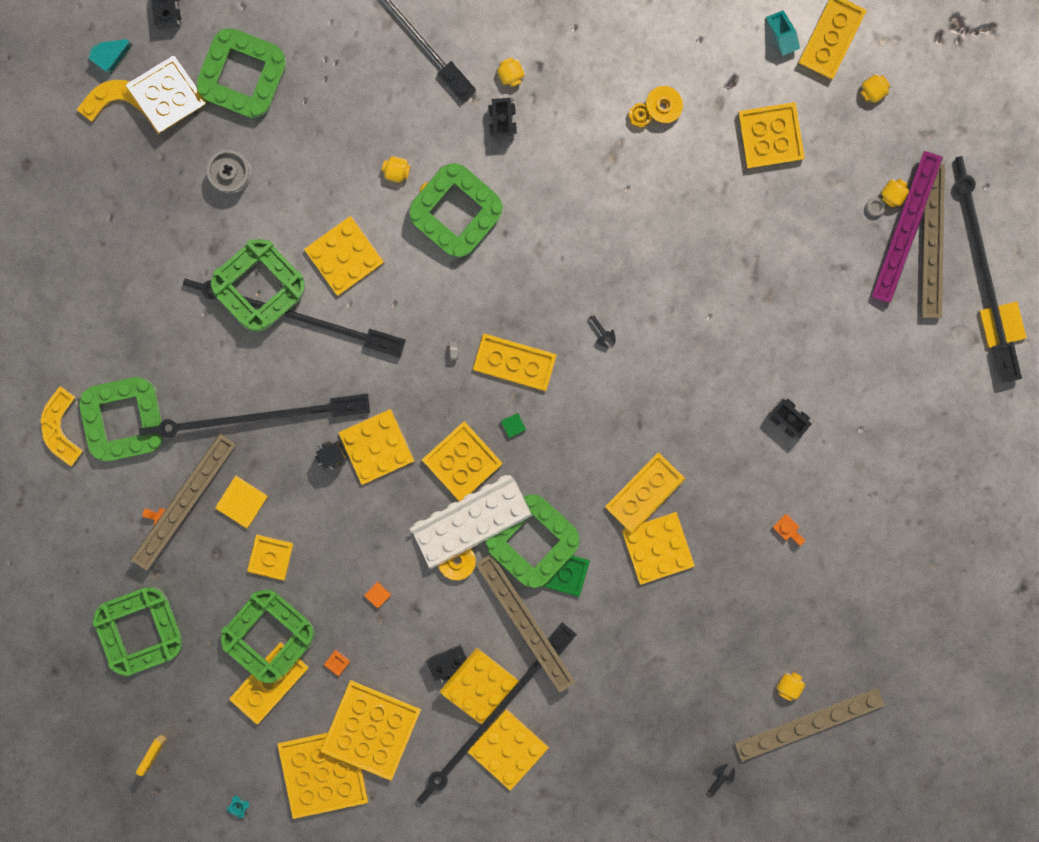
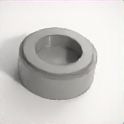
[866,197,886,217]
[449,341,458,361]

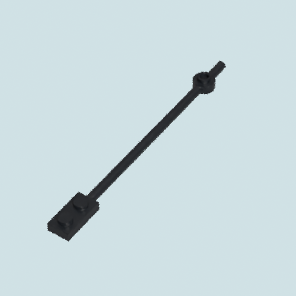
[381,0,477,103]
[955,156,1022,383]
[183,278,406,358]
[139,393,370,438]
[417,621,577,804]

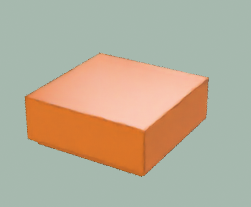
[364,582,392,608]
[324,650,350,677]

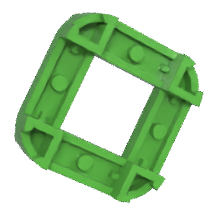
[197,28,287,118]
[409,163,503,257]
[211,239,305,333]
[80,377,164,461]
[486,494,580,588]
[93,587,183,676]
[221,590,315,684]

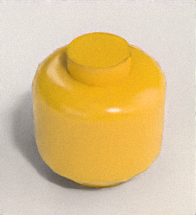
[497,57,525,87]
[861,74,890,103]
[381,156,411,183]
[881,178,909,208]
[777,672,805,701]

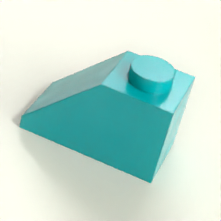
[766,10,800,56]
[88,39,133,74]

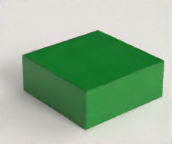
[501,413,526,438]

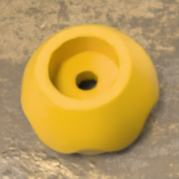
[629,103,652,127]

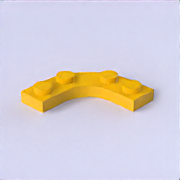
[77,80,142,122]
[41,386,84,466]

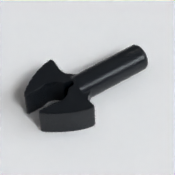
[588,315,616,348]
[708,763,735,796]

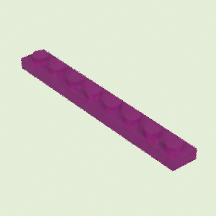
[872,151,943,303]

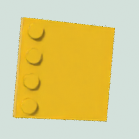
[320,680,421,781]
[278,732,368,819]

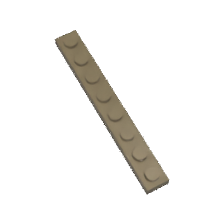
[921,164,945,318]
[131,433,236,571]
[475,554,576,693]
[735,687,885,761]

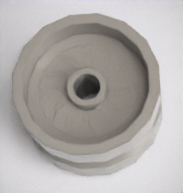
[207,149,252,194]

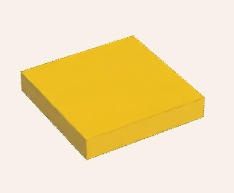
[979,301,1027,348]
[215,476,268,528]
[247,534,294,581]
[136,735,167,776]

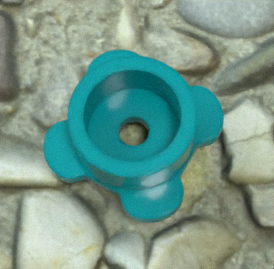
[227,796,249,818]

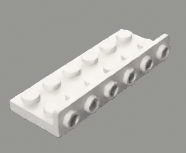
[410,475,532,569]

